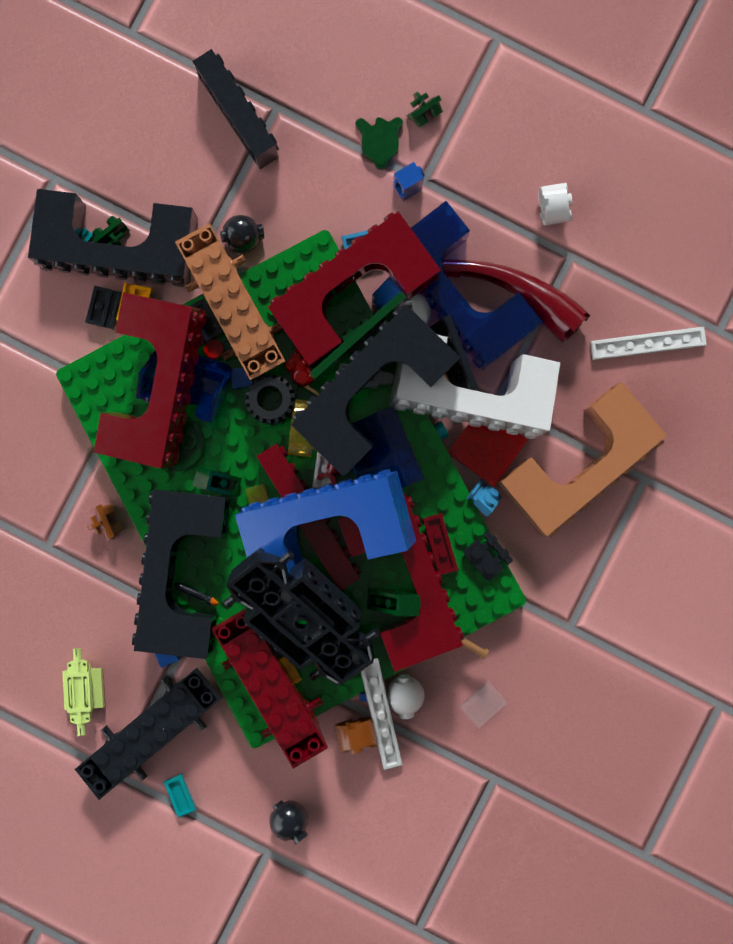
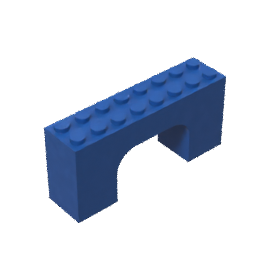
[235,469,416,573]

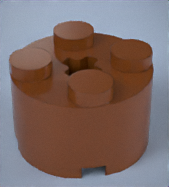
[334,717,377,754]

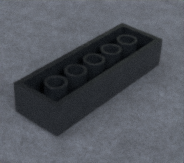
[192,49,279,170]

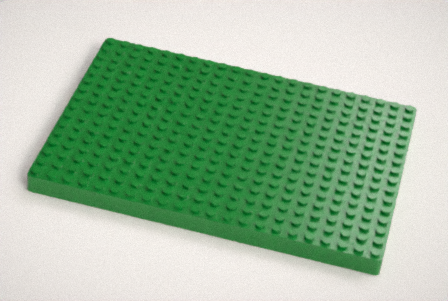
[56,230,526,749]

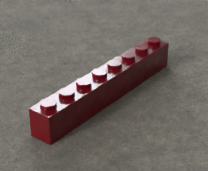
[256,444,361,590]

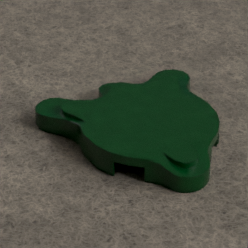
[355,117,403,170]

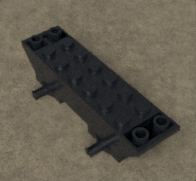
[74,668,222,800]

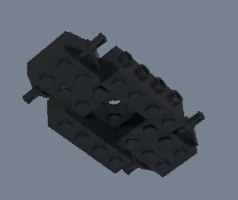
[224,547,380,685]

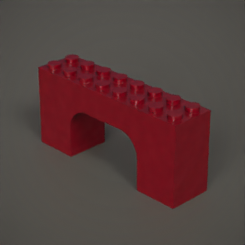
[268,211,441,368]
[94,292,207,468]
[337,494,465,672]

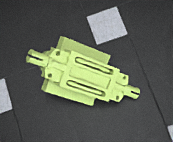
[62,648,105,736]

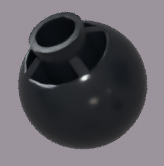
[220,215,264,254]
[269,800,308,845]

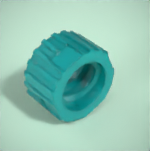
[433,421,449,440]

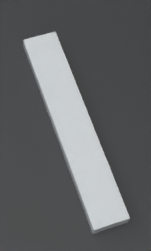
[590,327,707,361]
[361,658,403,770]

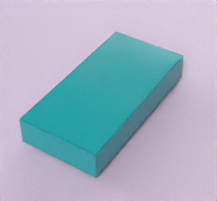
[164,773,197,818]

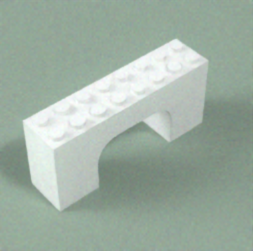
[389,335,560,439]

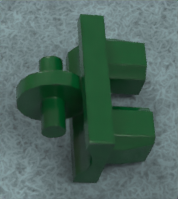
[406,92,443,128]
[92,216,130,246]

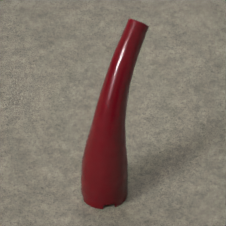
[442,259,591,343]

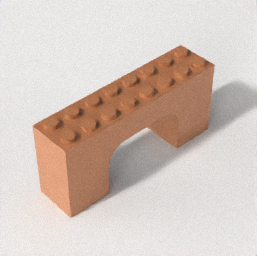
[497,382,667,537]

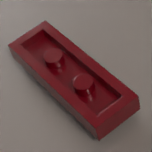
[422,513,458,575]

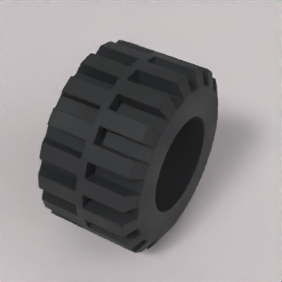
[245,374,296,425]

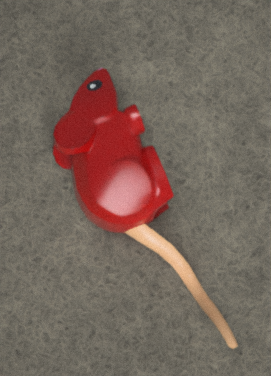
[286,349,319,395]

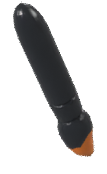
[174,583,219,606]

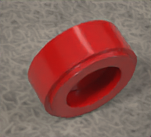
[204,339,224,360]

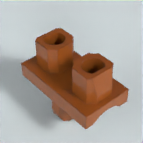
[87,504,123,540]

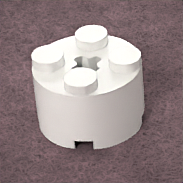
[538,183,572,225]

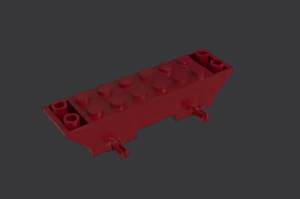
[211,608,328,769]

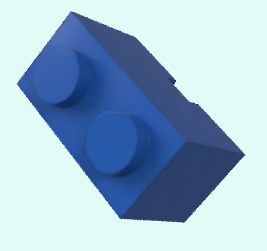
[393,162,425,201]

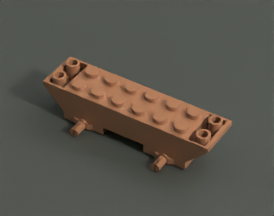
[175,223,286,381]

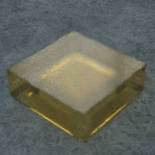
[245,484,269,504]

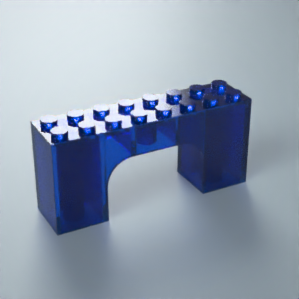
[411,201,543,371]

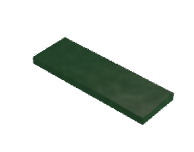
[310,292,406,383]

